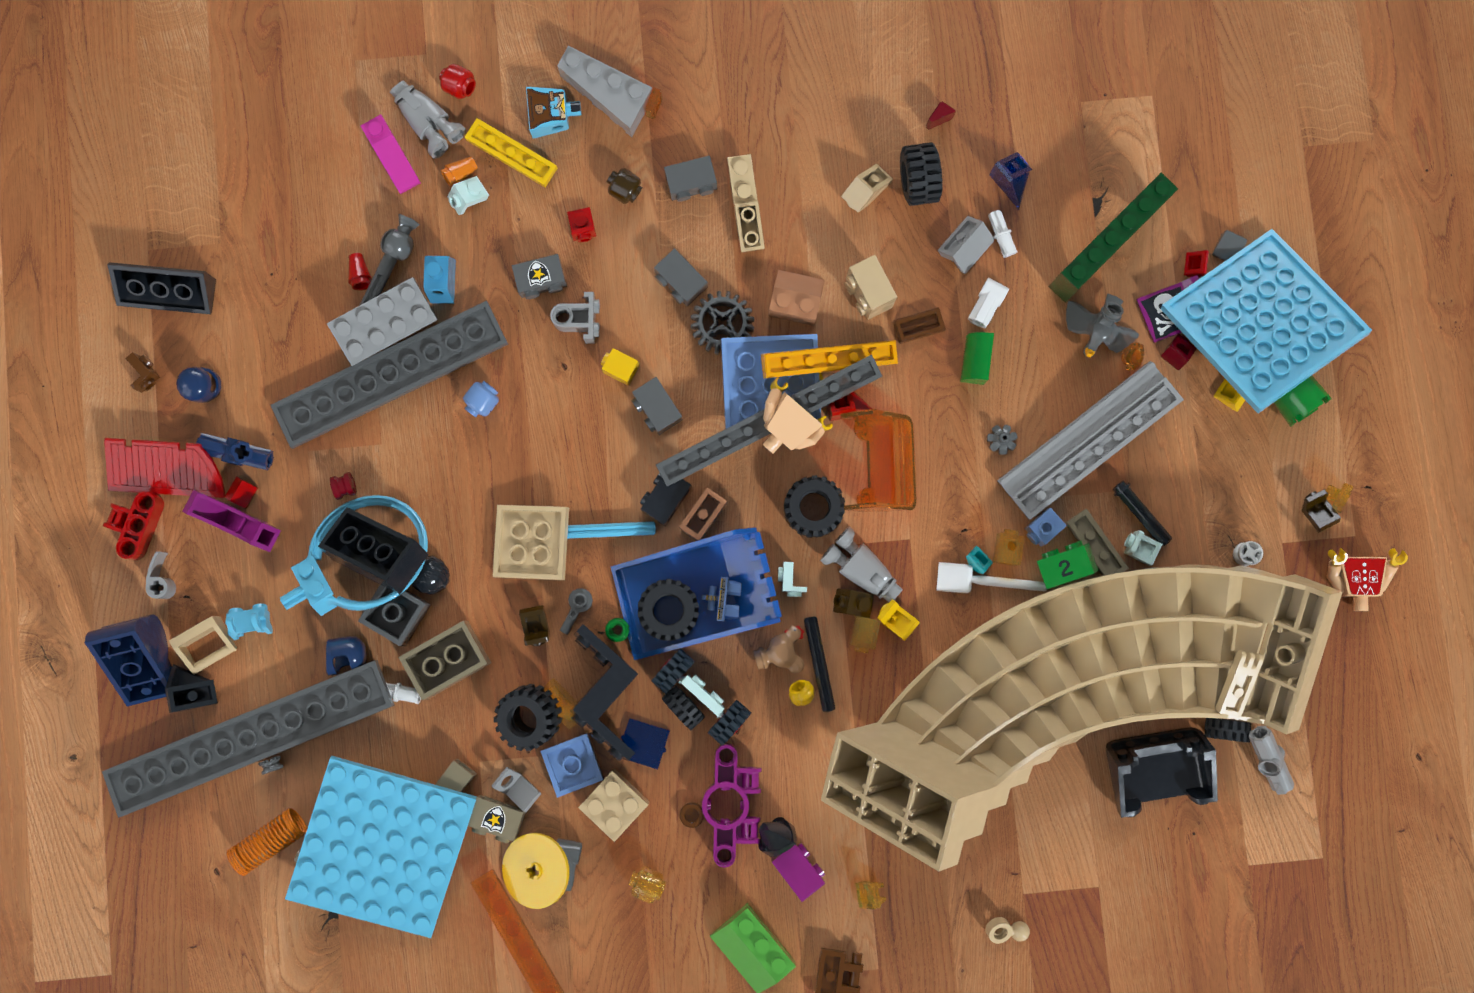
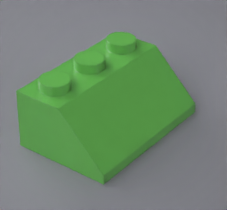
[710,903,796,993]

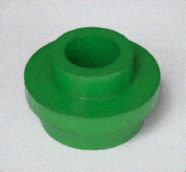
[605,618,630,642]

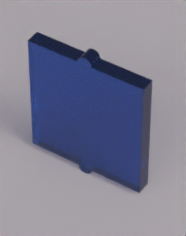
[621,718,670,770]

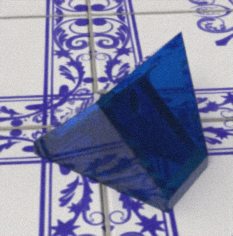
[989,152,1032,210]

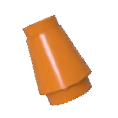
[441,156,478,187]

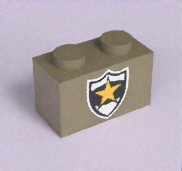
[468,795,526,843]

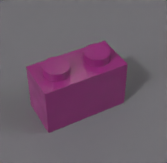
[771,843,826,902]

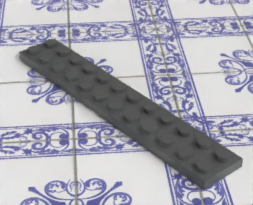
[102,660,395,818]

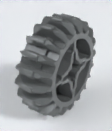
[691,291,755,355]

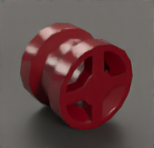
[330,472,357,500]

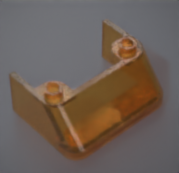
[841,409,917,512]

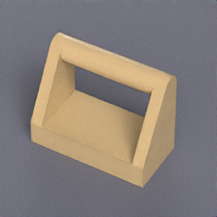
[169,616,237,674]

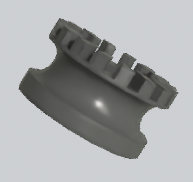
[258,756,283,775]

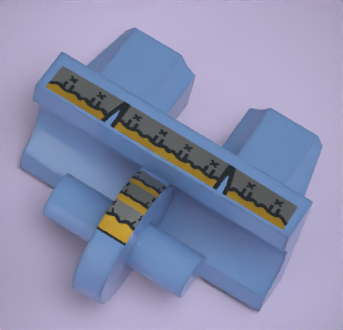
[701,577,742,622]

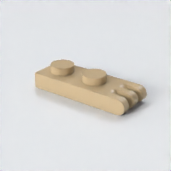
[1215,650,1264,717]

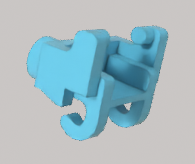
[225,603,273,640]

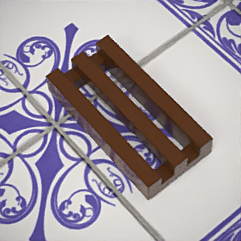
[893,307,946,344]

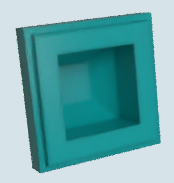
[966,545,993,574]

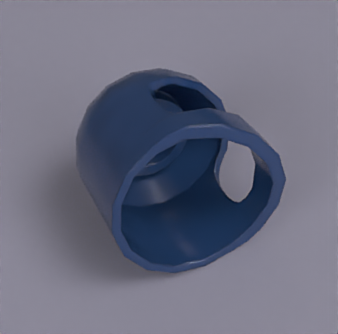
[176,367,222,403]
[326,636,367,676]

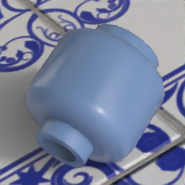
[463,381,499,417]

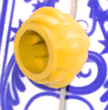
[789,680,814,706]

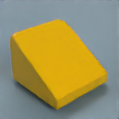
[1214,379,1245,412]

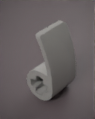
[146,552,176,599]

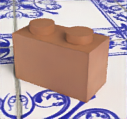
[679,488,727,541]

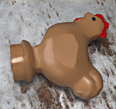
[753,625,804,673]

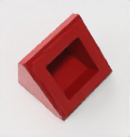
[1184,250,1209,278]
[224,476,258,509]

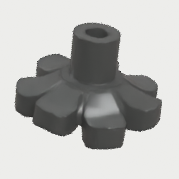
[987,425,1018,455]

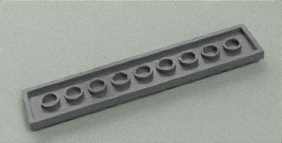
[270,301,508,449]

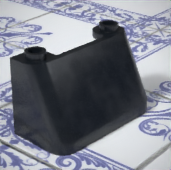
[1106,727,1218,818]

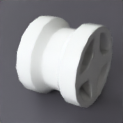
[1233,541,1263,566]

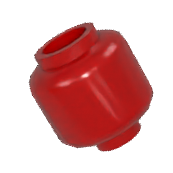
[439,64,476,99]

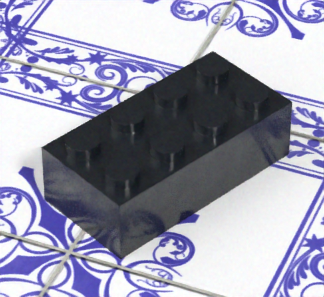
[318,507,429,595]

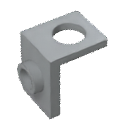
[491,767,541,812]

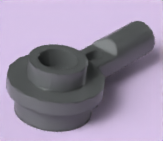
[559,588,593,635]

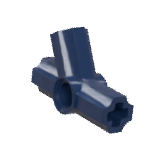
[196,433,274,471]

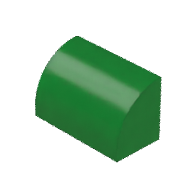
[960,332,994,385]

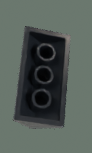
[107,262,216,315]

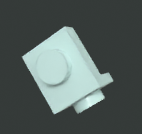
[447,176,489,215]
[1124,530,1162,566]
[778,562,807,597]

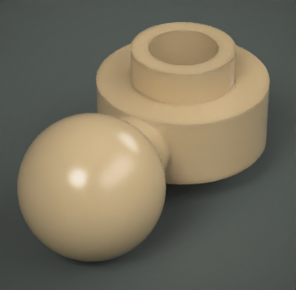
[985,917,1030,944]

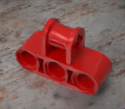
[102,491,164,560]

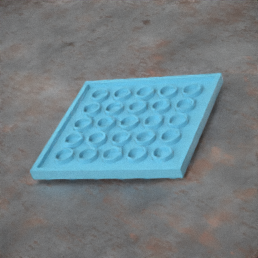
[1161,229,1372,413]
[285,755,477,938]

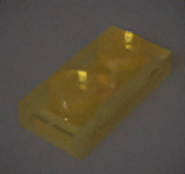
[544,678,578,730]

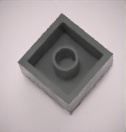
[358,585,431,646]

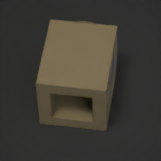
[435,759,477,793]

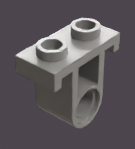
[550,292,600,344]

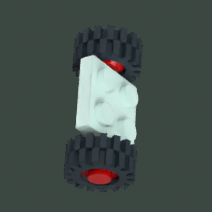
[651,648,752,746]

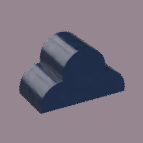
[84,614,172,707]

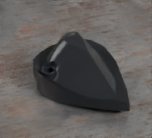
[758,817,797,857]

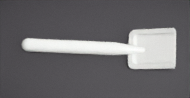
[937,562,1047,593]

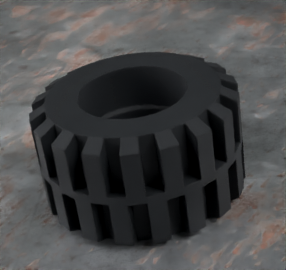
[900,142,943,206]
[784,475,845,538]
[638,579,699,641]
[493,684,562,751]

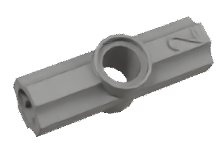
[1249,726,1294,795]

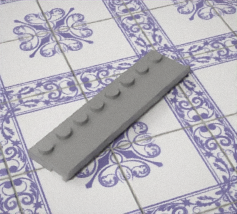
[997,361,1184,520]

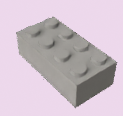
[327,277,438,366]

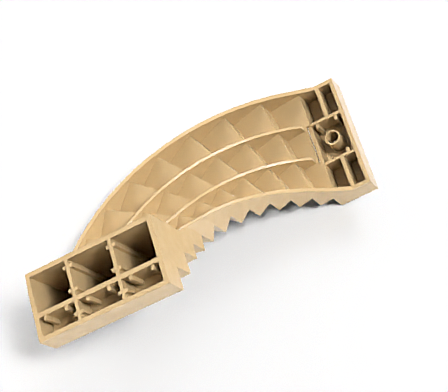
[821,564,1342,871]

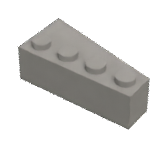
[557,46,653,137]

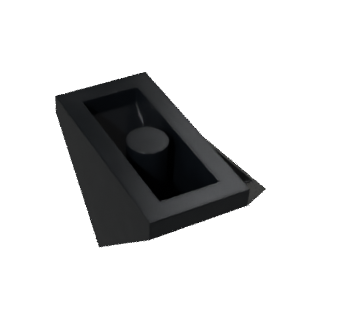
[165,664,218,713]

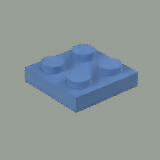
[540,733,604,798]

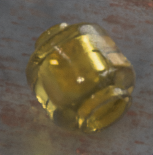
[628,866,667,904]

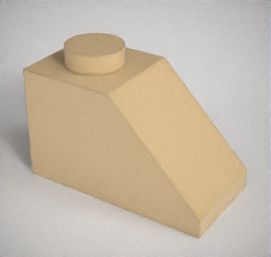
[841,164,893,212]

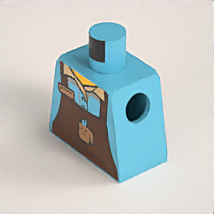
[526,87,582,138]

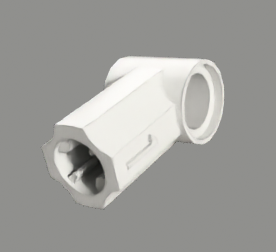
[968,277,1009,328]

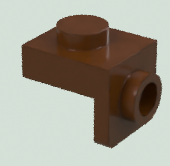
[125,352,160,393]

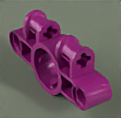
[702,743,762,868]

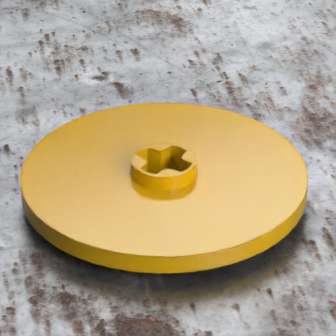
[502,833,569,909]

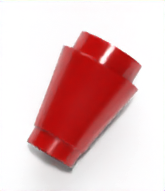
[348,253,372,290]

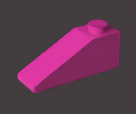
[360,114,421,194]

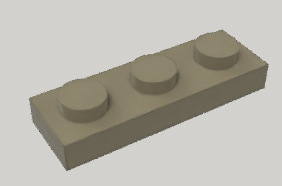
[1065,509,1128,576]

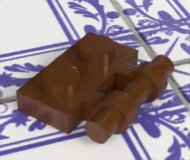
[815,948,864,993]

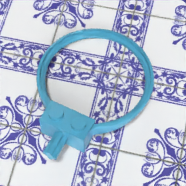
[280,495,428,616]

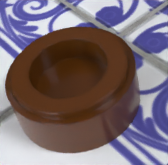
[679,802,704,828]

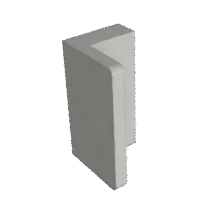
[937,216,994,274]

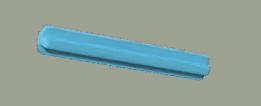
[567,522,656,539]

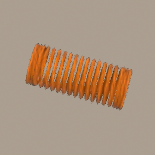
[226,808,307,876]

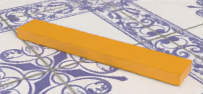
[761,340,898,379]

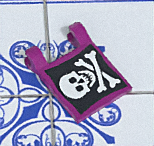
[1136,276,1199,343]

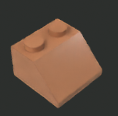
[768,270,824,326]

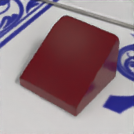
[926,101,956,130]
[1161,334,1197,370]

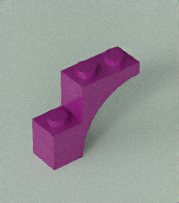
[182,490,281,552]

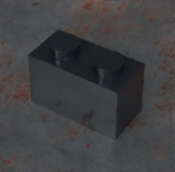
[640,473,692,527]

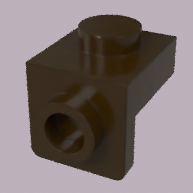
[1302,489,1341,533]
[833,589,874,618]
[519,605,550,646]

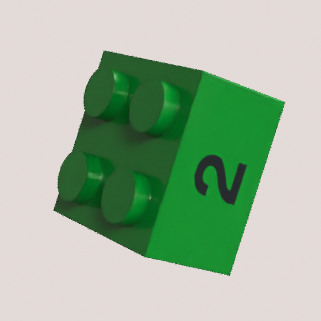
[1037,541,1099,589]

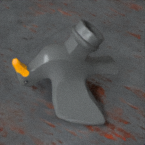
[1066,294,1139,358]

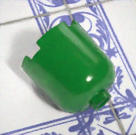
[1274,375,1332,427]

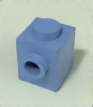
[1024,508,1067,546]

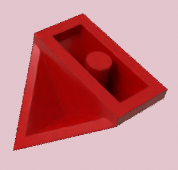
[827,391,876,421]

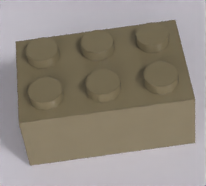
[398,621,491,700]

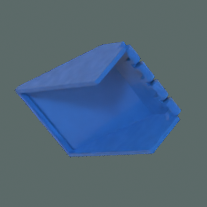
[611,527,782,660]

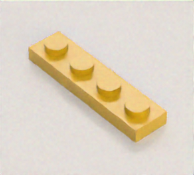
[464,118,558,188]

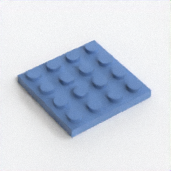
[721,334,821,429]

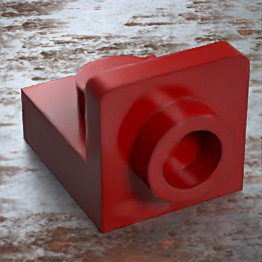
[567,207,597,243]

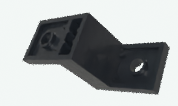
[570,624,638,761]

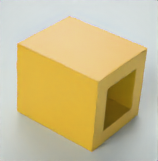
[601,348,640,386]

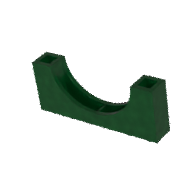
[1048,172,1178,303]

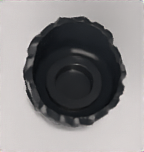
[412,556,450,594]

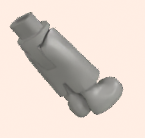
[390,81,466,159]
[820,526,903,602]

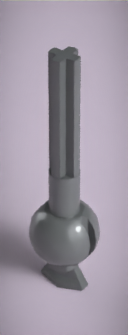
[359,214,420,306]

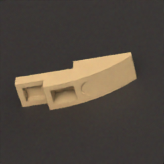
[727,154,765,252]

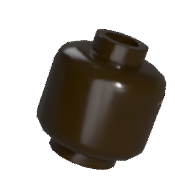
[606,168,643,204]

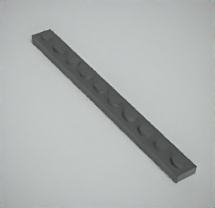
[656,355,882,486]

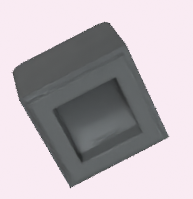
[1212,230,1247,261]

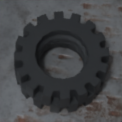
[662,685,705,730]
[1204,718,1252,743]

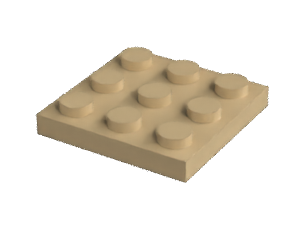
[493,505,569,580]

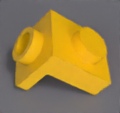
[878,599,920,641]

